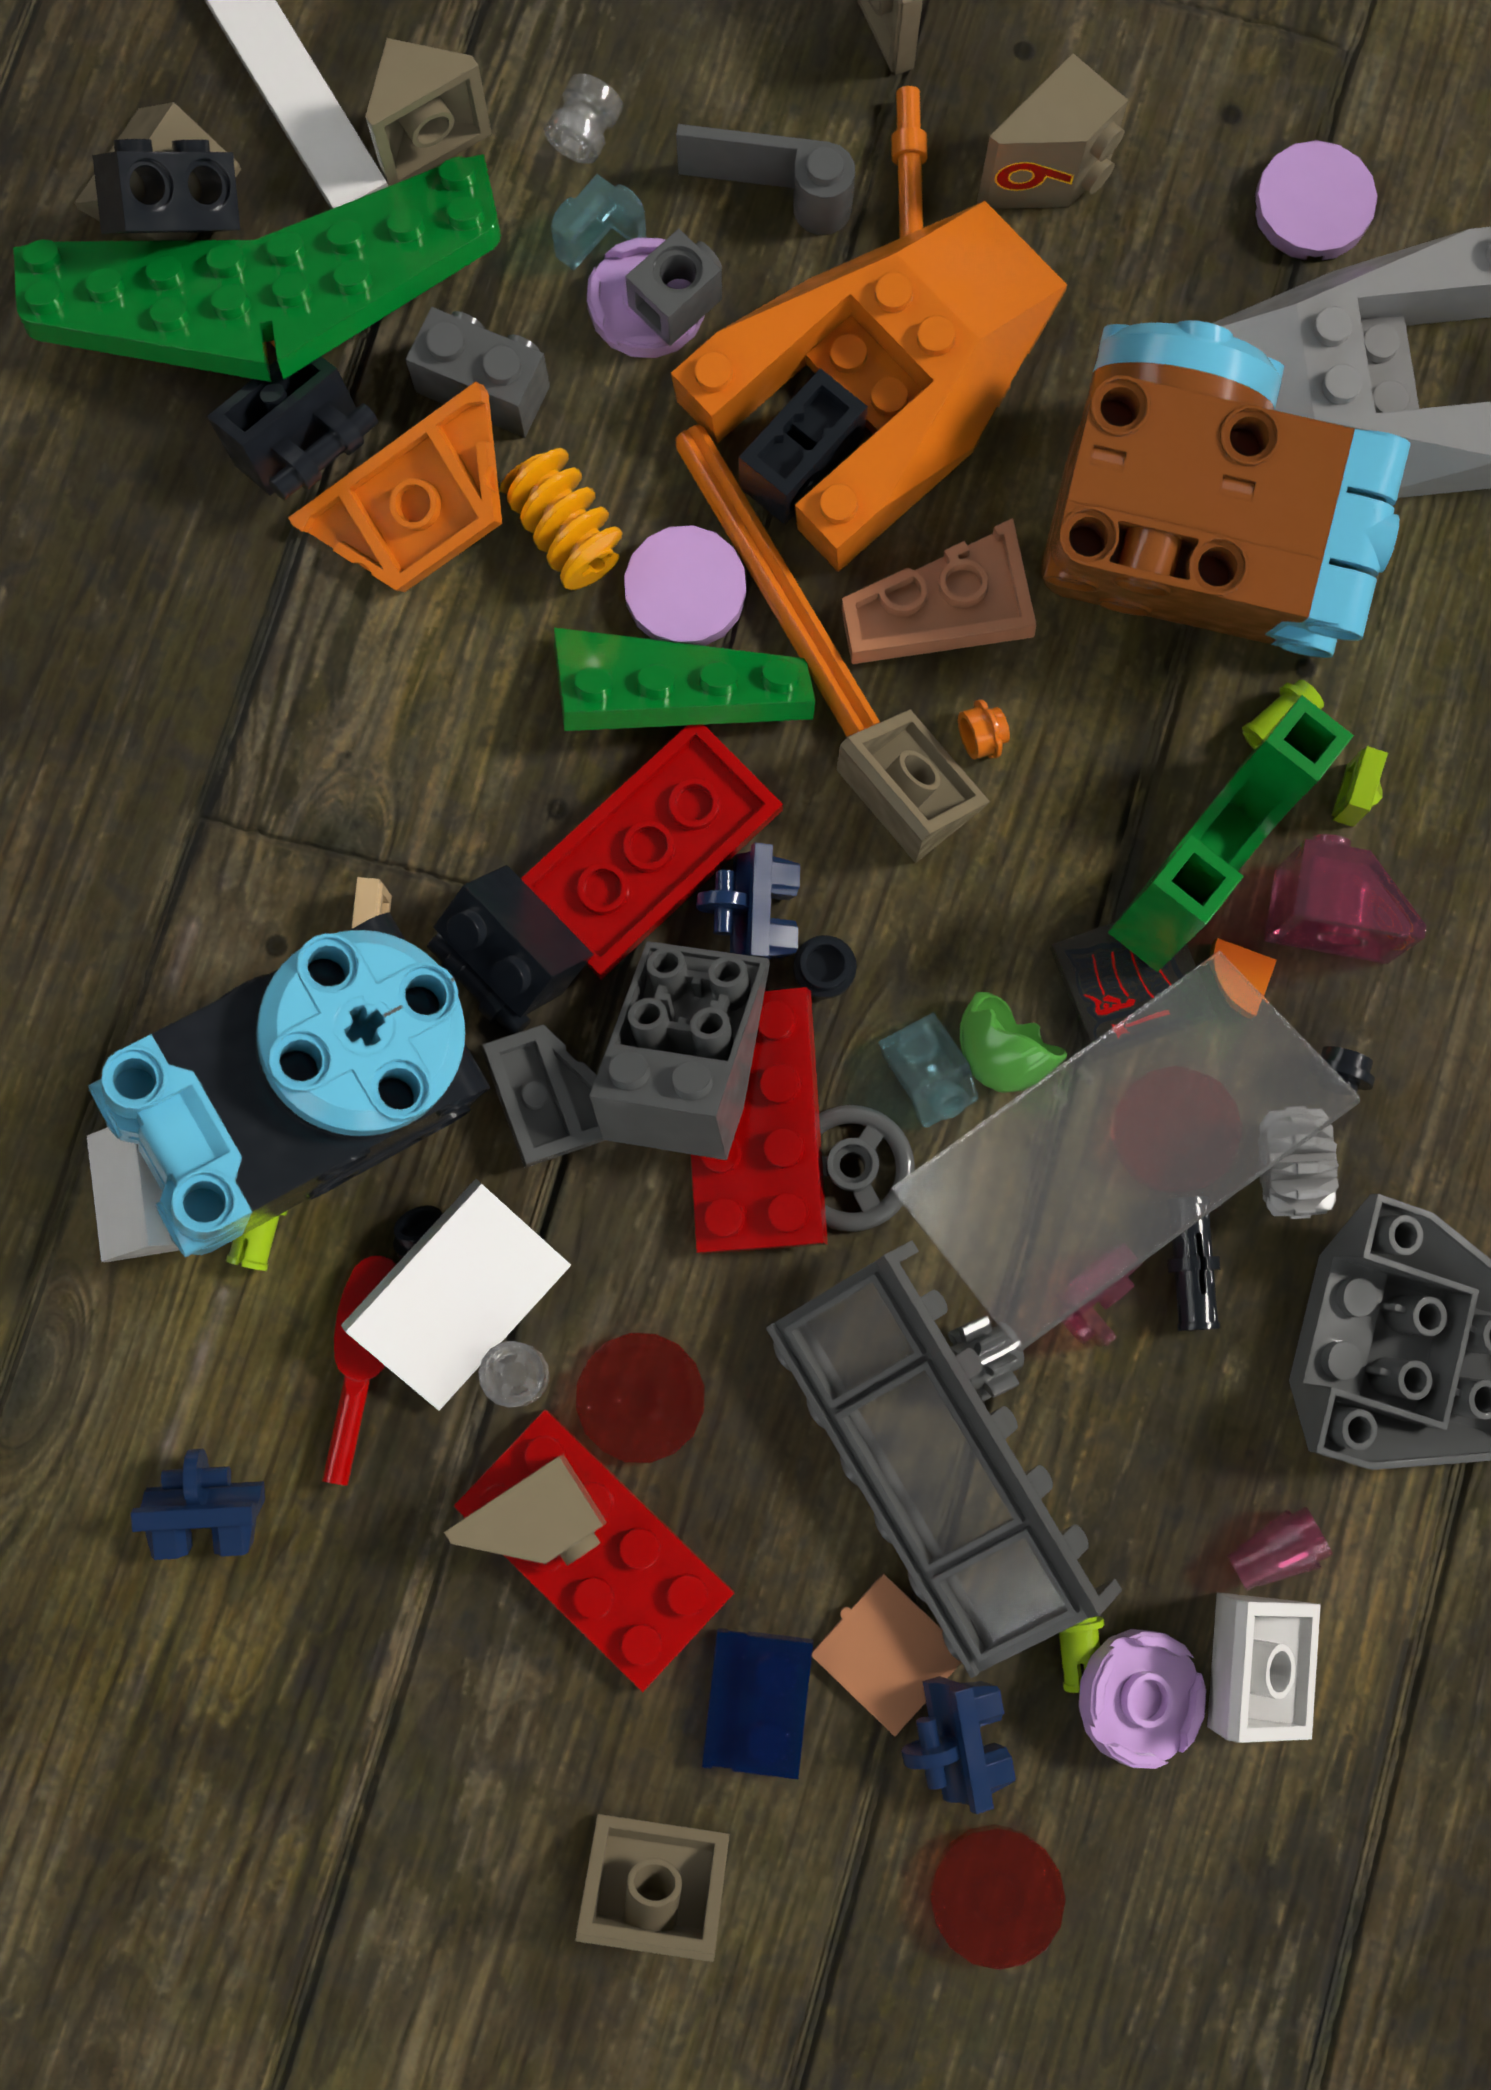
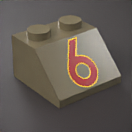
[977,53,1128,209]

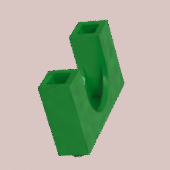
[1108,695,1354,972]

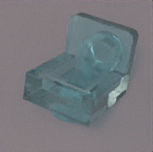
[551,174,646,270]
[878,1012,978,1128]

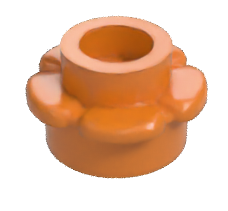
[958,699,1010,760]

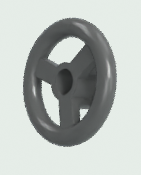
[819,1105,915,1232]

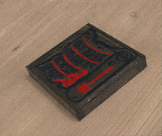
[1050,921,1217,1064]

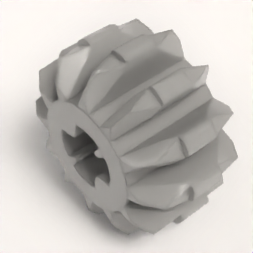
[1258,1108,1339,1219]

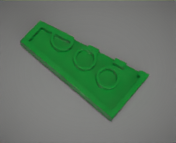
[554,627,815,731]

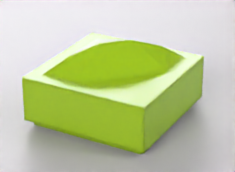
[1331,746,1388,827]

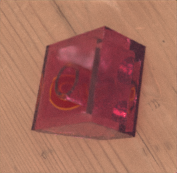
[1264,834,1426,964]

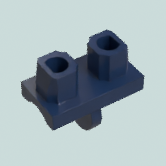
[696,842,800,959]
[131,1448,266,1560]
[902,1676,1016,1814]

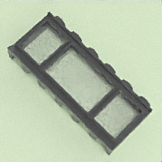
[766,1240,1122,1678]

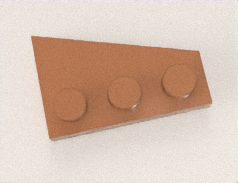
[842,518,1037,665]

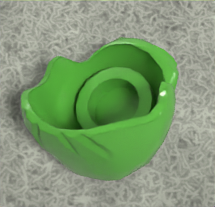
[960,992,1067,1093]

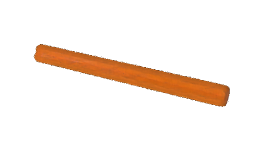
[676,425,879,737]

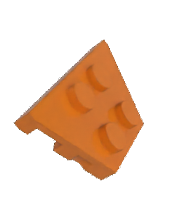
[288,381,502,592]

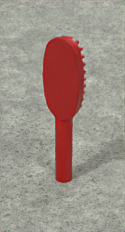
[322,1256,397,1486]

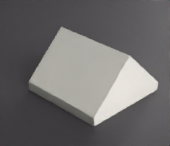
[87,1127,232,1262]
[1207,1592,1321,1743]

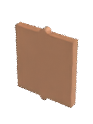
[810,1573,962,1736]

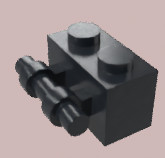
[207,356,379,500]
[427,865,594,1035]

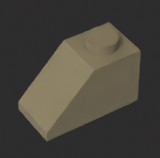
[444,1455,607,1565]

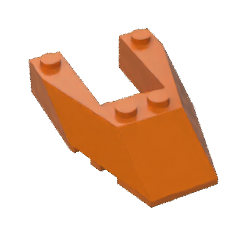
[671,201,1067,572]

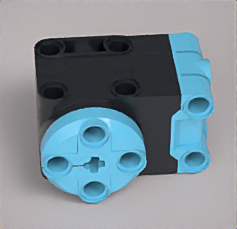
[88,912,491,1258]

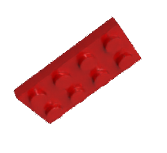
[521,725,783,980]
[691,987,828,1254]
[454,1409,734,1692]

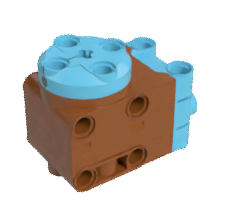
[1041,320,1411,658]

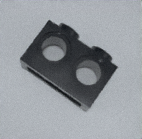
[92,139,240,234]
[739,368,868,525]

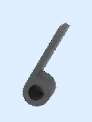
[676,124,855,235]

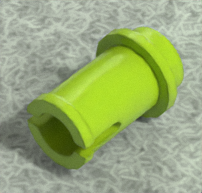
[1242,679,1324,749]
[226,1210,288,1271]
[1059,1616,1105,1693]

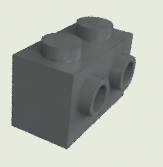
[406,307,550,438]

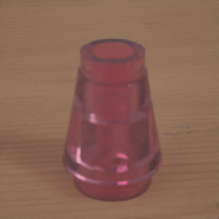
[1228,1507,1333,1591]

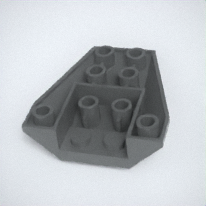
[1289,1194,1491,1470]

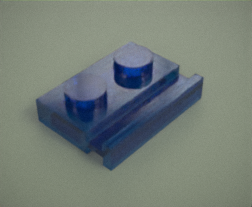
[702,1628,813,1779]

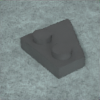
[482,1025,605,1168]

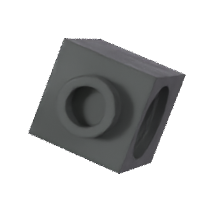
[625,228,722,346]

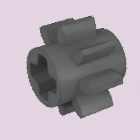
[947,1315,1024,1402]

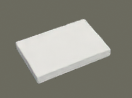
[341,1179,571,1411]

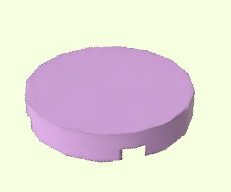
[1255,140,1377,260]
[587,237,705,358]
[624,525,746,646]
[1079,1629,1206,1769]

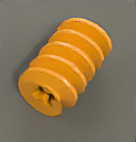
[499,448,622,590]

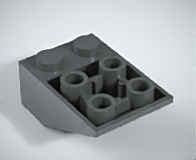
[589,941,770,1160]

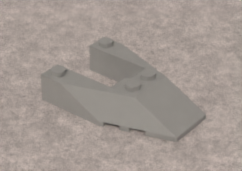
[1212,227,1491,498]

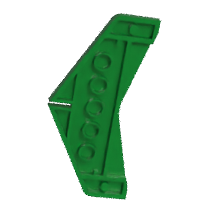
[13,154,501,382]

